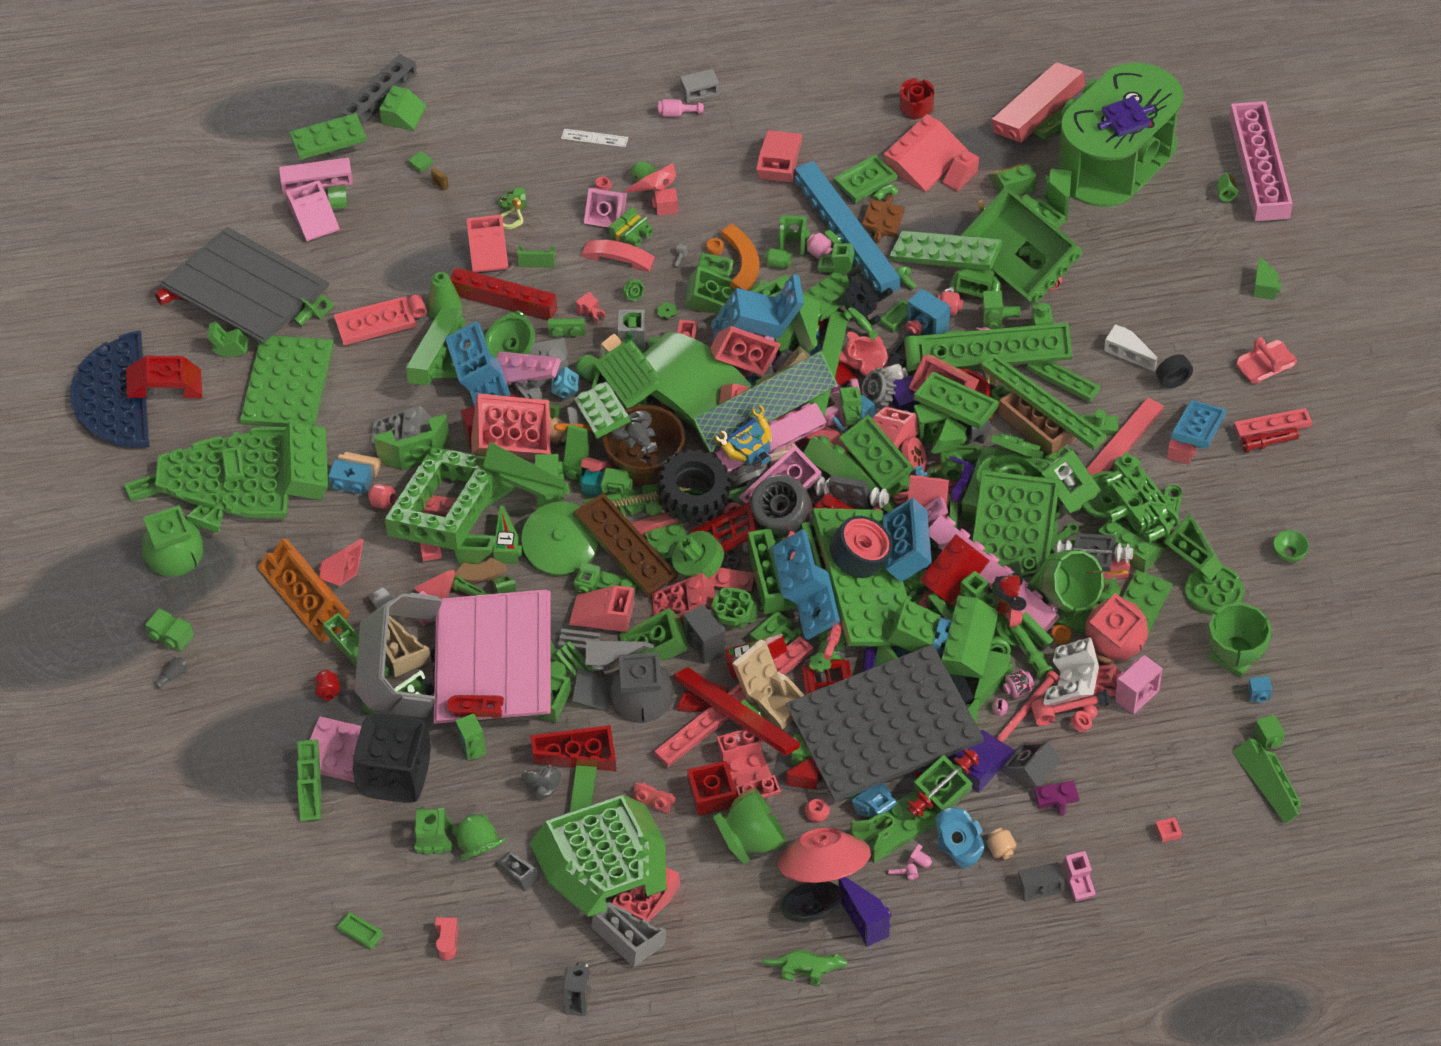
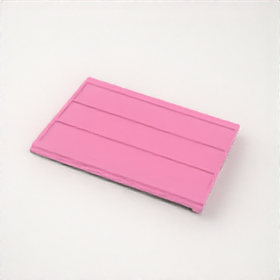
[434,589,551,724]

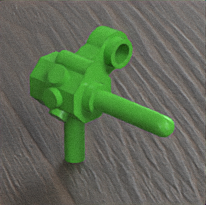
[926,451,964,482]

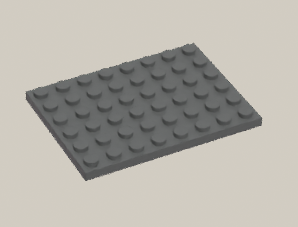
[786,644,984,802]

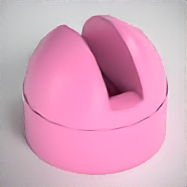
[992,698,1008,716]

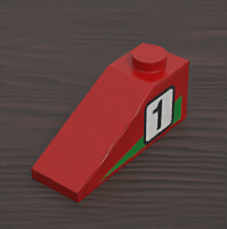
[725,634,788,678]

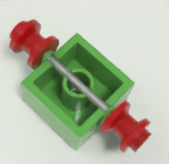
[907,749,979,818]

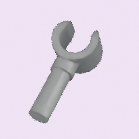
[674,243,688,268]

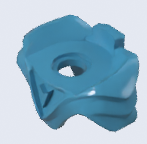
[936,807,984,868]

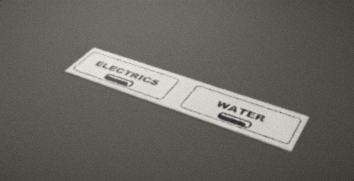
[561,129,628,147]

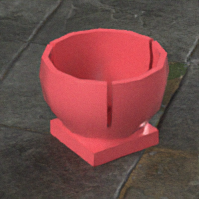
[1085,593,1149,662]

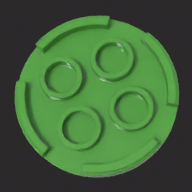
[1185,566,1244,615]

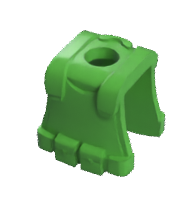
[414,807,453,854]

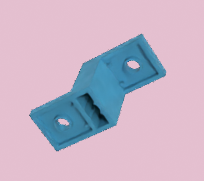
[711,274,804,341]

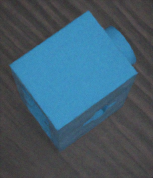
[328,459,373,495]

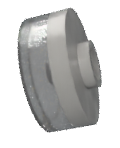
[730,460,769,488]

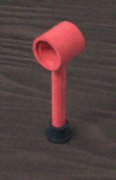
[1031,689,1110,726]

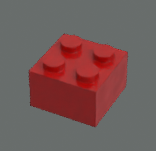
[687,760,737,816]

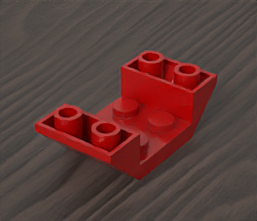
[126,355,202,398]

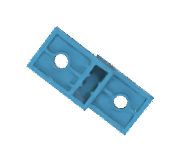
[445,321,511,406]
[771,529,840,639]

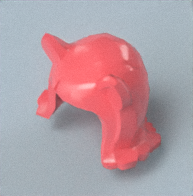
[839,332,888,376]

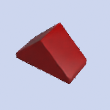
[786,757,819,790]

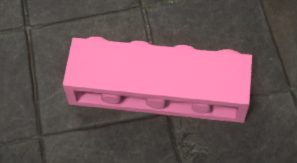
[279,157,353,194]

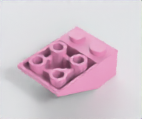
[285,180,340,241]

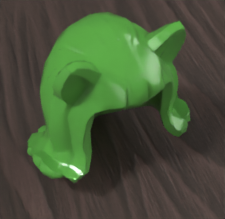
[452,814,505,861]

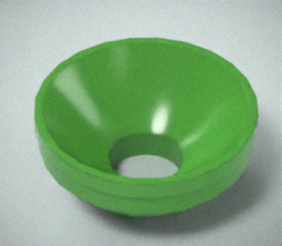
[1273,530,1309,562]

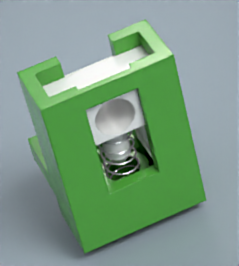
[1036,445,1101,514]

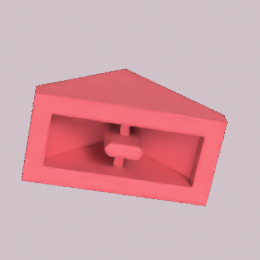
[414,570,456,599]

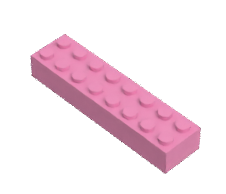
[1229,101,1293,221]

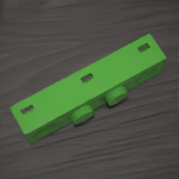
[323,613,389,677]

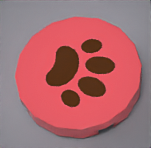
[902,437,927,474]

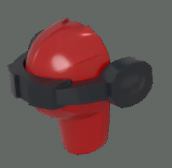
[992,573,1027,614]

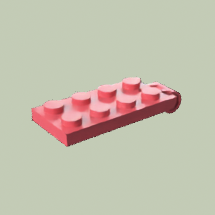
[334,295,427,346]

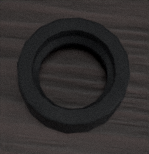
[1156,354,1193,389]

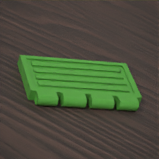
[594,341,662,408]

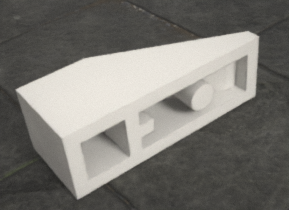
[1104,324,1157,371]

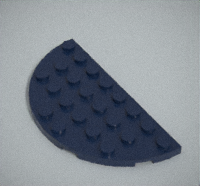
[70,330,150,448]

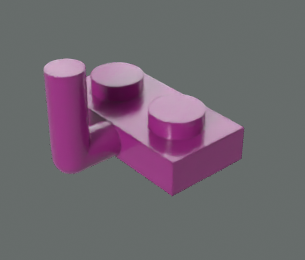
[1034,781,1079,816]

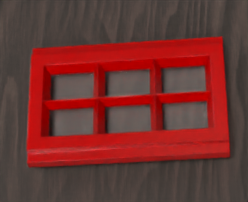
[690,501,758,562]

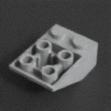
[370,405,432,452]

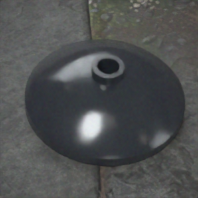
[781,881,843,923]

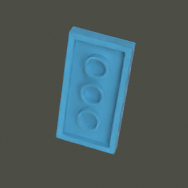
[1171,400,1227,449]

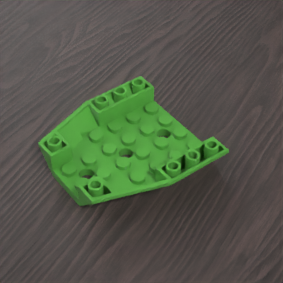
[530,795,667,917]

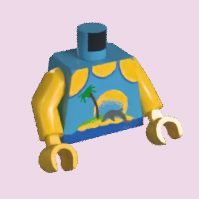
[713,405,772,465]

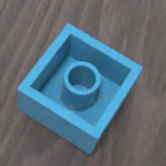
[907,289,950,335]

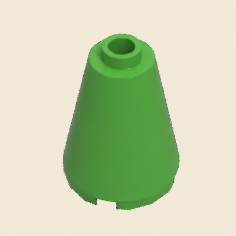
[426,272,462,319]

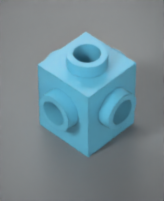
[551,366,579,400]

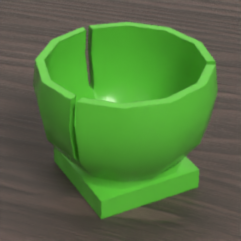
[142,505,203,577]
[1029,549,1104,612]
[1207,603,1272,678]
[713,787,787,864]

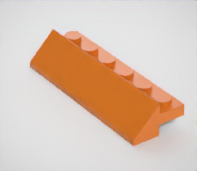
[257,538,350,642]

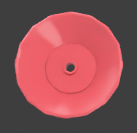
[777,828,871,883]

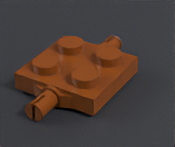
[862,194,905,243]

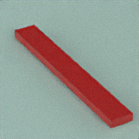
[673,667,800,756]

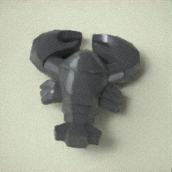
[611,411,657,454]

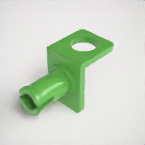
[294,295,334,326]

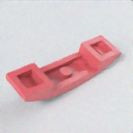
[581,240,655,272]

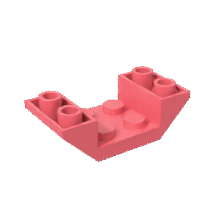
[717,729,781,798]

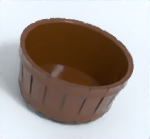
[603,405,685,486]

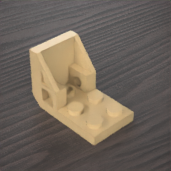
[732,640,804,730]

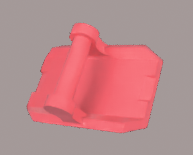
[1236,337,1297,384]

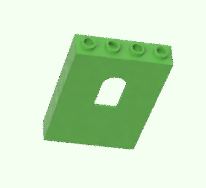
[961,186,1083,305]

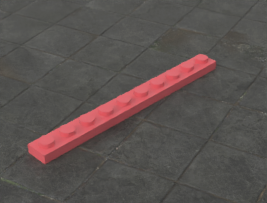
[654,636,814,768]

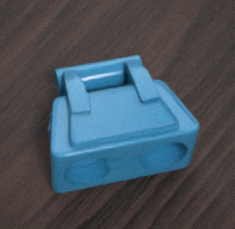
[852,783,897,817]

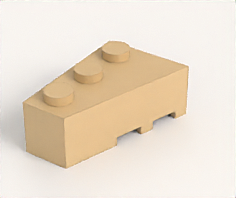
[385,616,431,677]

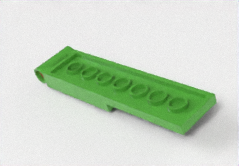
[904,323,1072,376]

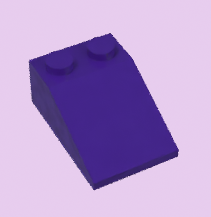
[948,730,1015,793]
[838,877,891,947]

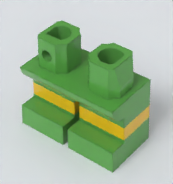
[609,207,653,247]

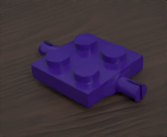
[1097,96,1155,137]

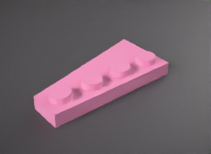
[496,352,561,385]

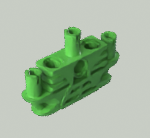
[1101,466,1179,543]

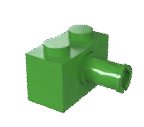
[981,291,1020,329]

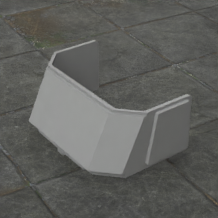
[355,593,442,718]

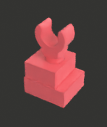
[575,292,606,323]

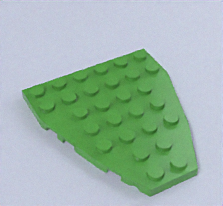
[155,427,289,518]

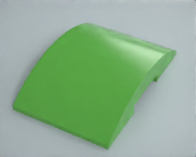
[643,332,752,429]

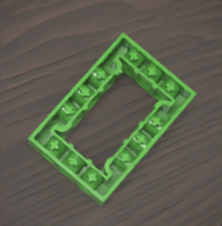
[385,447,502,550]

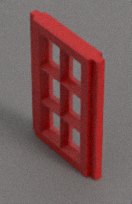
[802,659,852,695]

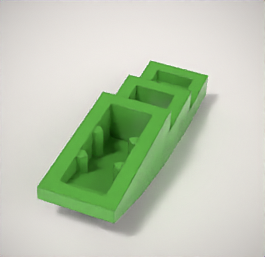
[297,739,321,821]

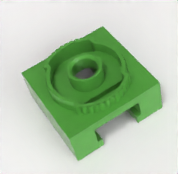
[962,445,1053,525]
[747,521,827,614]

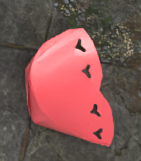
[625,163,677,192]

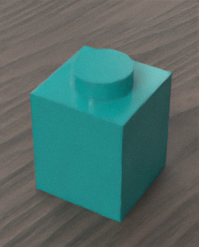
[579,469,605,497]

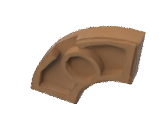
[455,557,507,584]

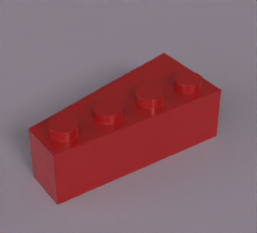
[530,725,617,772]

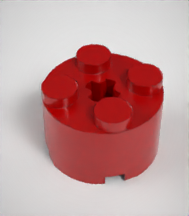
[899,78,934,120]

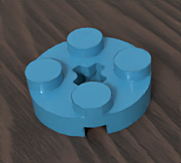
[933,617,952,658]

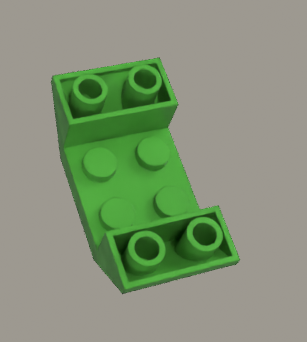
[373,414,450,470]

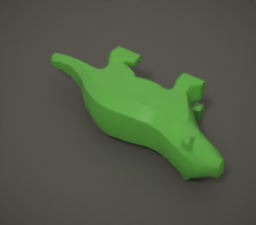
[762,950,848,987]

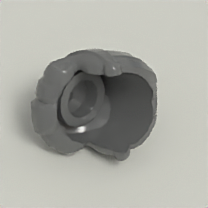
[521,765,561,799]

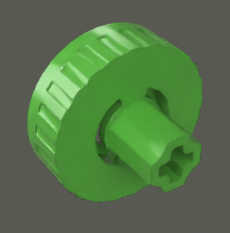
[672,531,724,580]

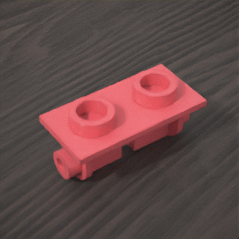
[632,782,676,814]

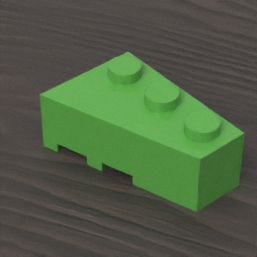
[1164,513,1223,581]

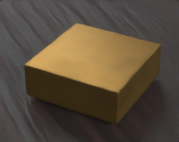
[431,167,449,191]

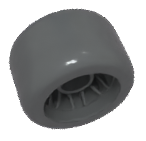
[751,474,812,537]

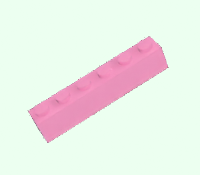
[715,403,827,475]

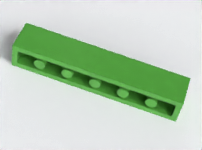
[406,308,465,385]

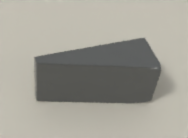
[495,851,540,891]

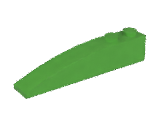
[804,435,899,512]

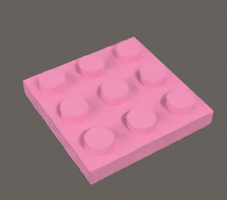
[310,717,361,782]

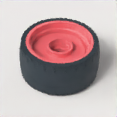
[830,515,893,578]

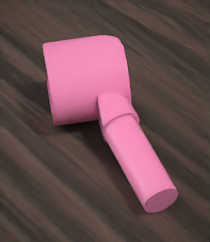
[889,864,919,880]

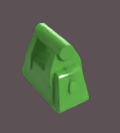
[697,253,734,277]

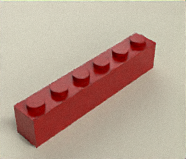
[450,267,558,321]

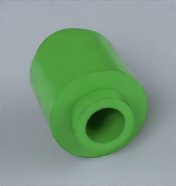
[764,248,792,269]

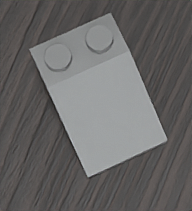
[585,641,654,671]

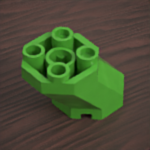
[711,587,760,629]

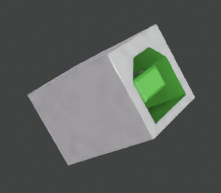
[618,310,646,351]

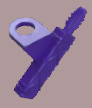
[949,456,978,503]

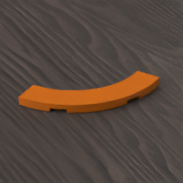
[720,224,760,291]

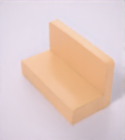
[338,452,382,478]

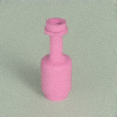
[658,99,704,117]

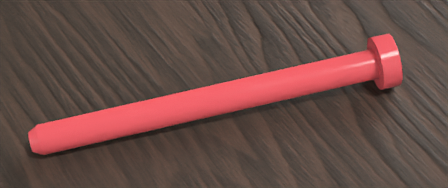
[997,671,1059,742]

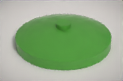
[522,502,599,577]

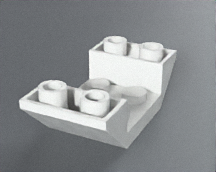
[1043,637,1099,705]

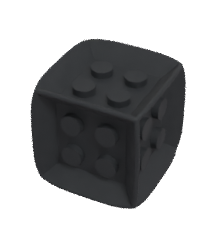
[353,713,431,802]

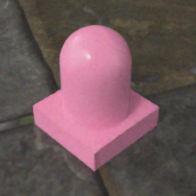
[908,844,932,868]

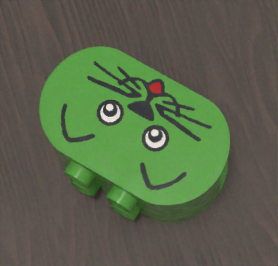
[1058,63,1184,207]

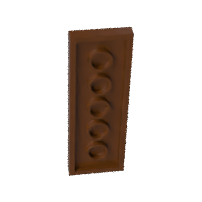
[573,493,678,597]

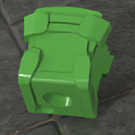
[778,215,810,255]

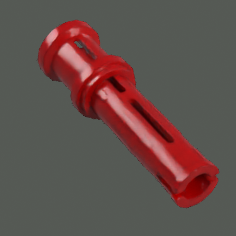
[1241,427,1299,453]

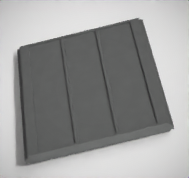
[160,227,329,344]

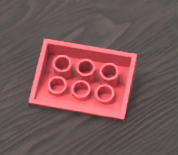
[884,114,968,192]
[471,394,551,460]

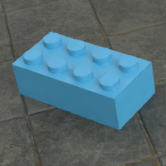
[883,498,932,582]

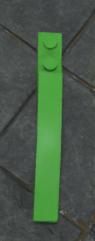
[807,311,848,416]

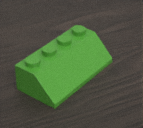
[942,596,999,678]

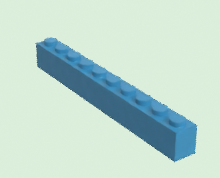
[793,161,900,294]

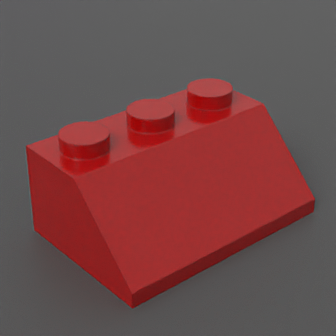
[920,534,990,607]

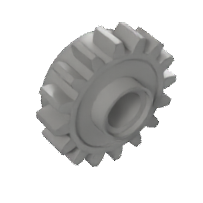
[862,368,896,409]

